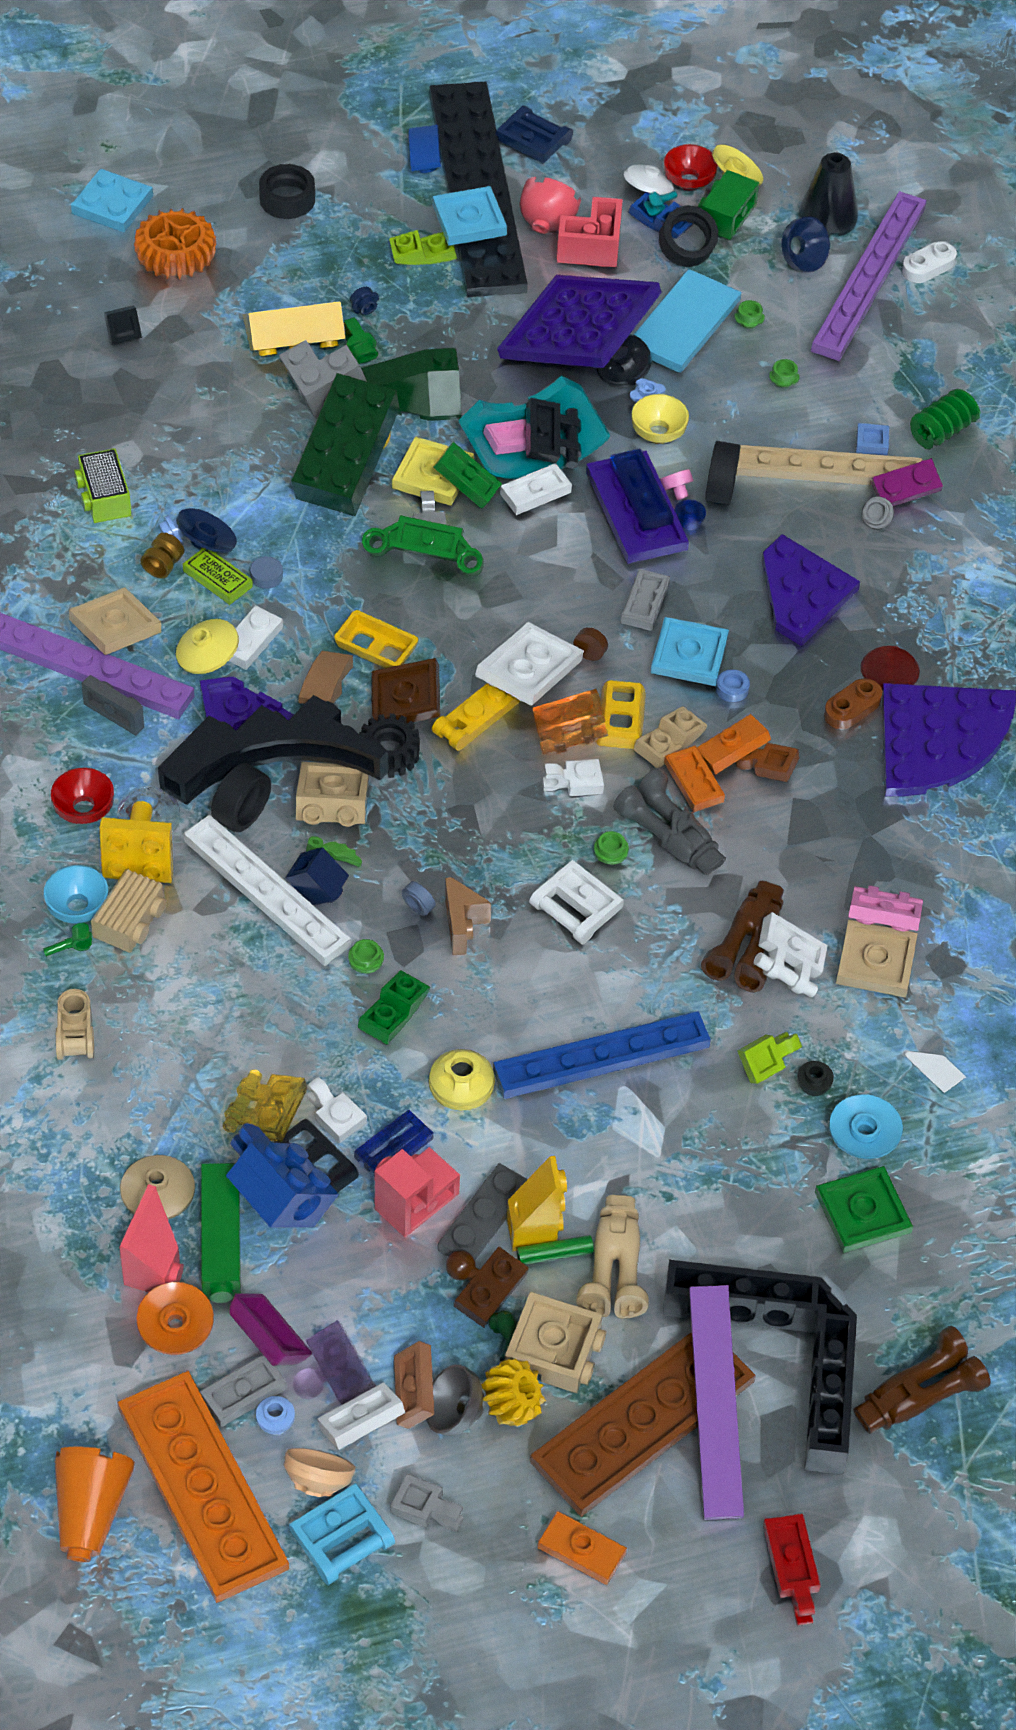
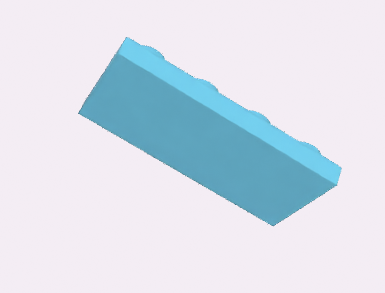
[627,269,742,373]

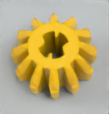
[481,1359,546,1427]

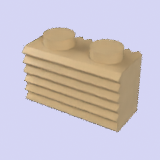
[91,869,166,953]

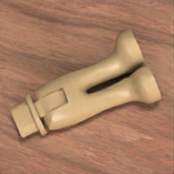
[576,1195,649,1319]

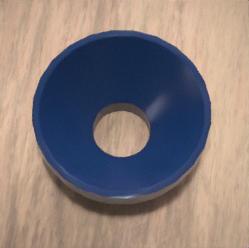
[781,216,830,272]

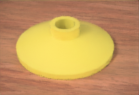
[712,144,763,186]
[176,619,239,674]

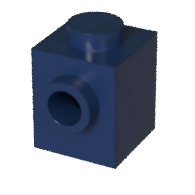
[285,847,349,906]

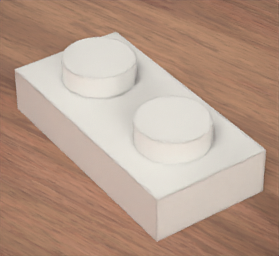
[500,463,572,515]
[229,605,283,670]
[317,1382,405,1450]

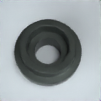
[797,1061,834,1096]

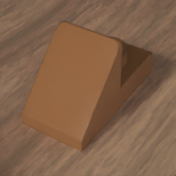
[445,877,491,955]

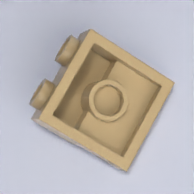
[296,762,369,827]
[505,1292,607,1393]

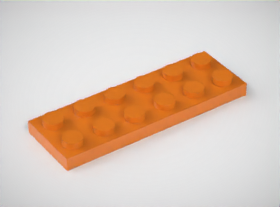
[117,1371,289,1603]

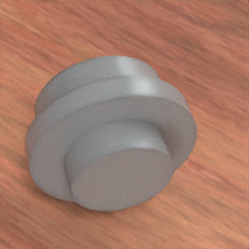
[862,497,894,529]

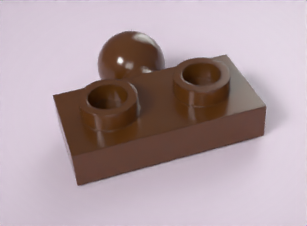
[446,1246,529,1328]

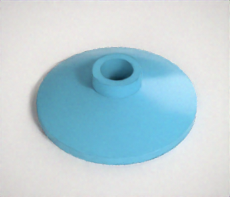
[829,1094,903,1159]

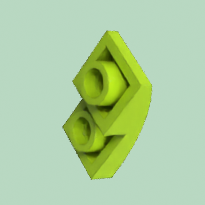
[389,230,457,265]

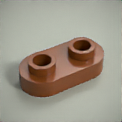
[824,678,882,729]

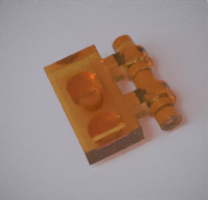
[532,689,608,755]

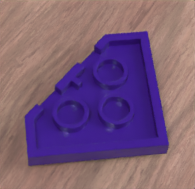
[762,534,860,647]
[200,676,295,731]

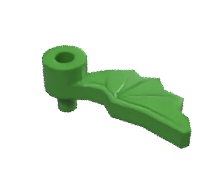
[306,836,362,867]

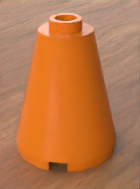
[55,1446,135,1562]

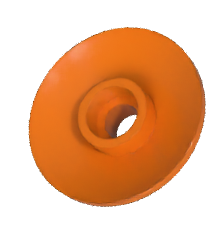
[137,1282,214,1355]

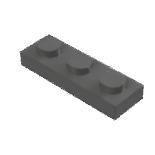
[438,1163,527,1260]

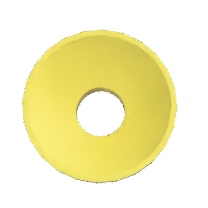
[631,394,689,444]
[429,1049,495,1111]

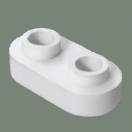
[902,241,957,283]

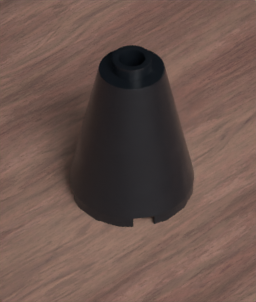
[799,152,858,236]

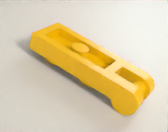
[431,683,520,751]

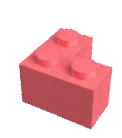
[557,197,623,268]
[375,1147,460,1237]

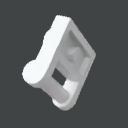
[529,860,624,945]

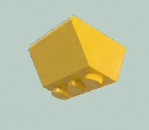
[243,301,345,356]

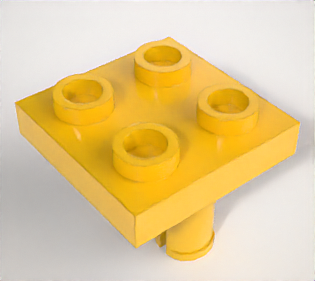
[99,801,173,883]

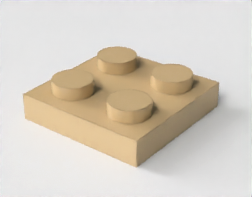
[69,587,161,655]
[836,920,918,998]

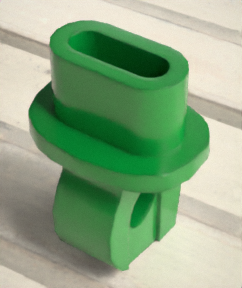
[343,317,378,364]

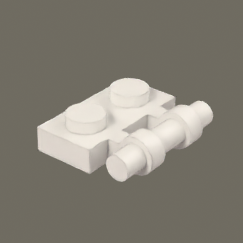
[754,912,827,998]

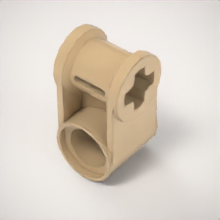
[56,989,94,1060]

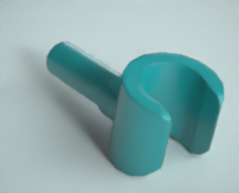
[644,191,678,216]

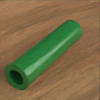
[516,1235,594,1265]

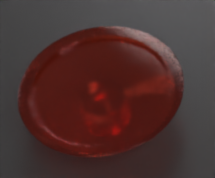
[861,646,920,688]

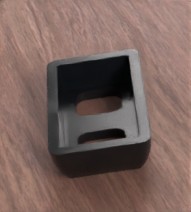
[274,1119,359,1192]

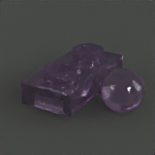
[293,1320,376,1405]

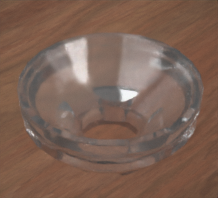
[117,786,180,833]

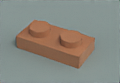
[394,1341,434,1429]

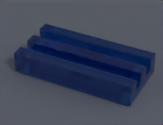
[354,1110,434,1177]

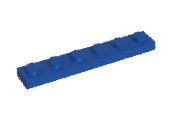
[493,1011,711,1099]

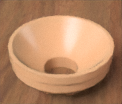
[284,1448,356,1497]

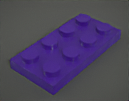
[586,451,689,564]

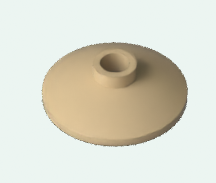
[120,1155,195,1220]

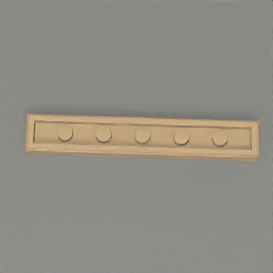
[736,445,922,485]

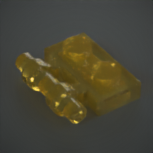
[222,1070,308,1142]

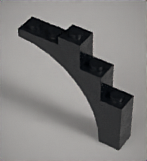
[158,695,388,805]

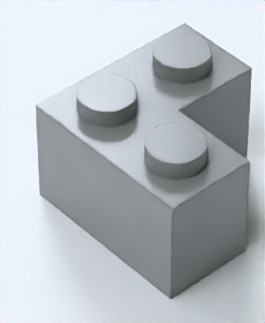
[279,340,366,418]

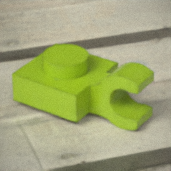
[737,1032,802,1084]

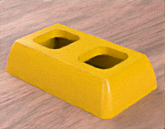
[334,610,418,668]
[596,680,646,749]

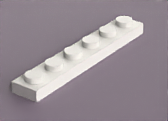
[183,814,351,966]

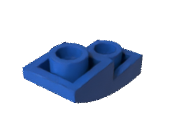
[409,125,441,173]
[628,192,694,239]

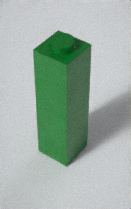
[201,1163,241,1303]

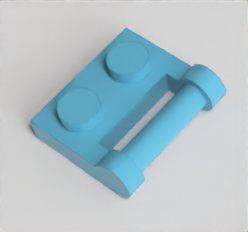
[289,1483,396,1585]

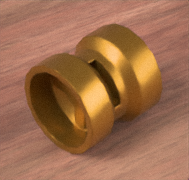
[140,533,185,579]

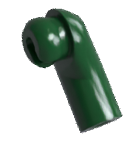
[489,1310,518,1362]

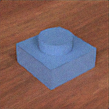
[856,423,889,456]

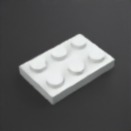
[475,622,584,706]

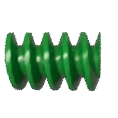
[910,389,980,450]

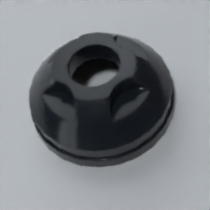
[596,334,652,388]

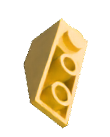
[506,1156,567,1252]

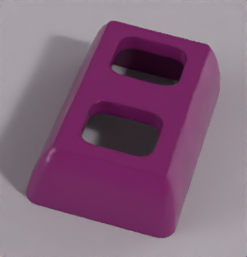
[229,1293,312,1366]

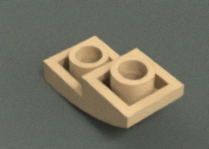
[633,706,707,768]

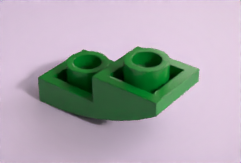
[358,970,430,1045]

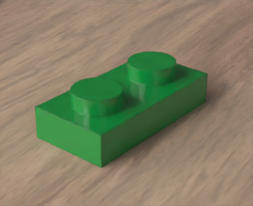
[433,442,502,509]

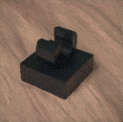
[104,305,142,345]

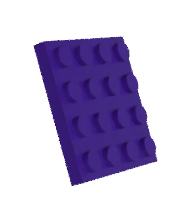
[497,275,662,368]

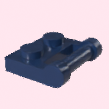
[496,105,574,163]

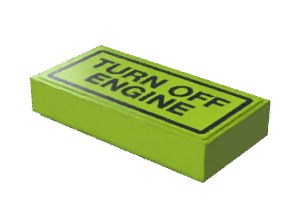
[183,548,253,605]

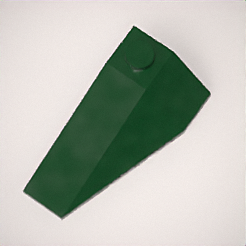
[361,348,462,421]

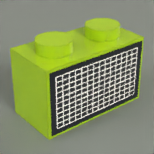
[74,448,132,523]

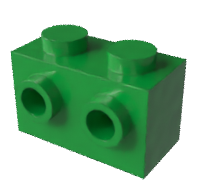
[698,170,759,240]

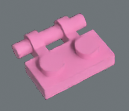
[848,885,923,931]

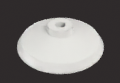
[623,165,674,195]

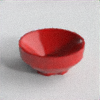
[664,144,718,191]
[51,768,114,824]

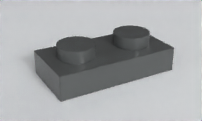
[82,675,145,736]

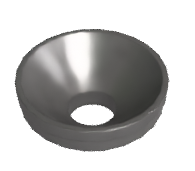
[426,1364,484,1436]

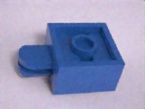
[226,1123,339,1228]

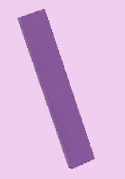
[689,1285,744,1520]

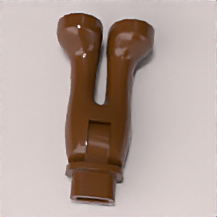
[701,880,784,993]
[853,1326,991,1434]

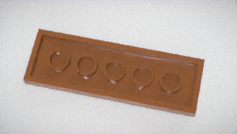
[530,1332,756,1517]

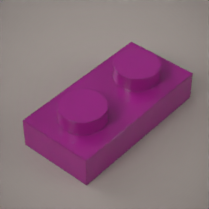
[871,458,943,506]

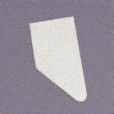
[905,1051,966,1093]

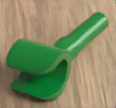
[43,923,92,957]

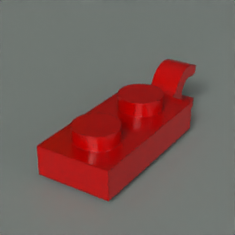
[763,1514,821,1626]

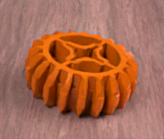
[134,208,216,280]

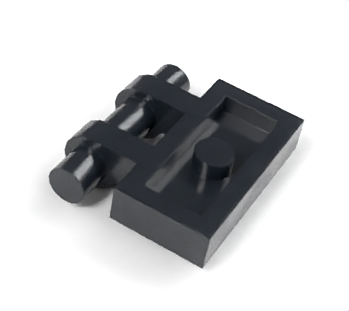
[526,398,581,468]

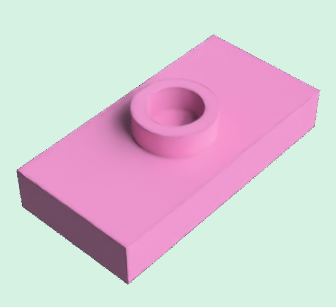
[483,419,526,455]

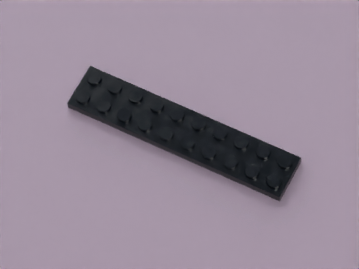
[429,81,528,297]

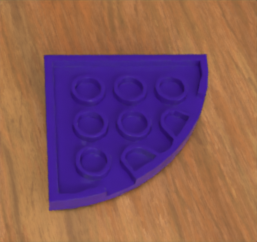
[882,683,1016,797]

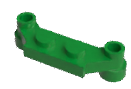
[362,515,484,576]

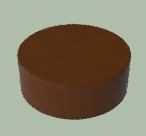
[573,627,608,661]

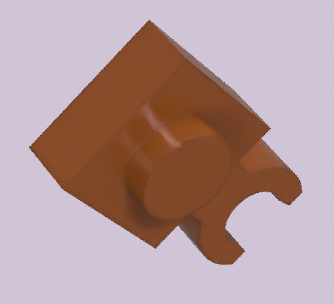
[736,743,800,782]

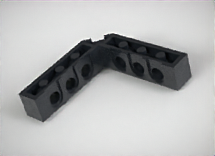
[663,1260,857,1475]

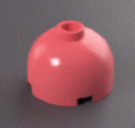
[519,177,581,234]

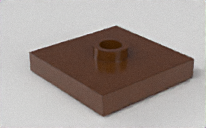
[372,658,440,723]

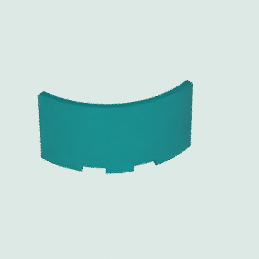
[458,376,610,479]

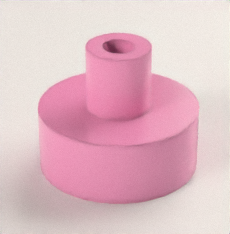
[660,469,694,500]

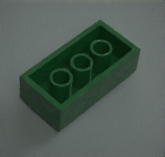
[291,373,400,516]

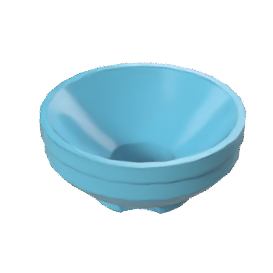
[44,865,109,923]

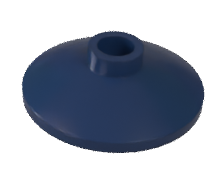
[176,508,237,553]

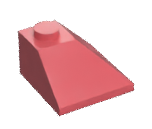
[119,1184,184,1292]

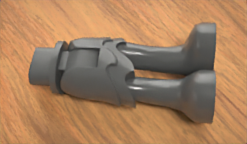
[613,768,726,875]

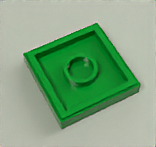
[815,1166,913,1253]

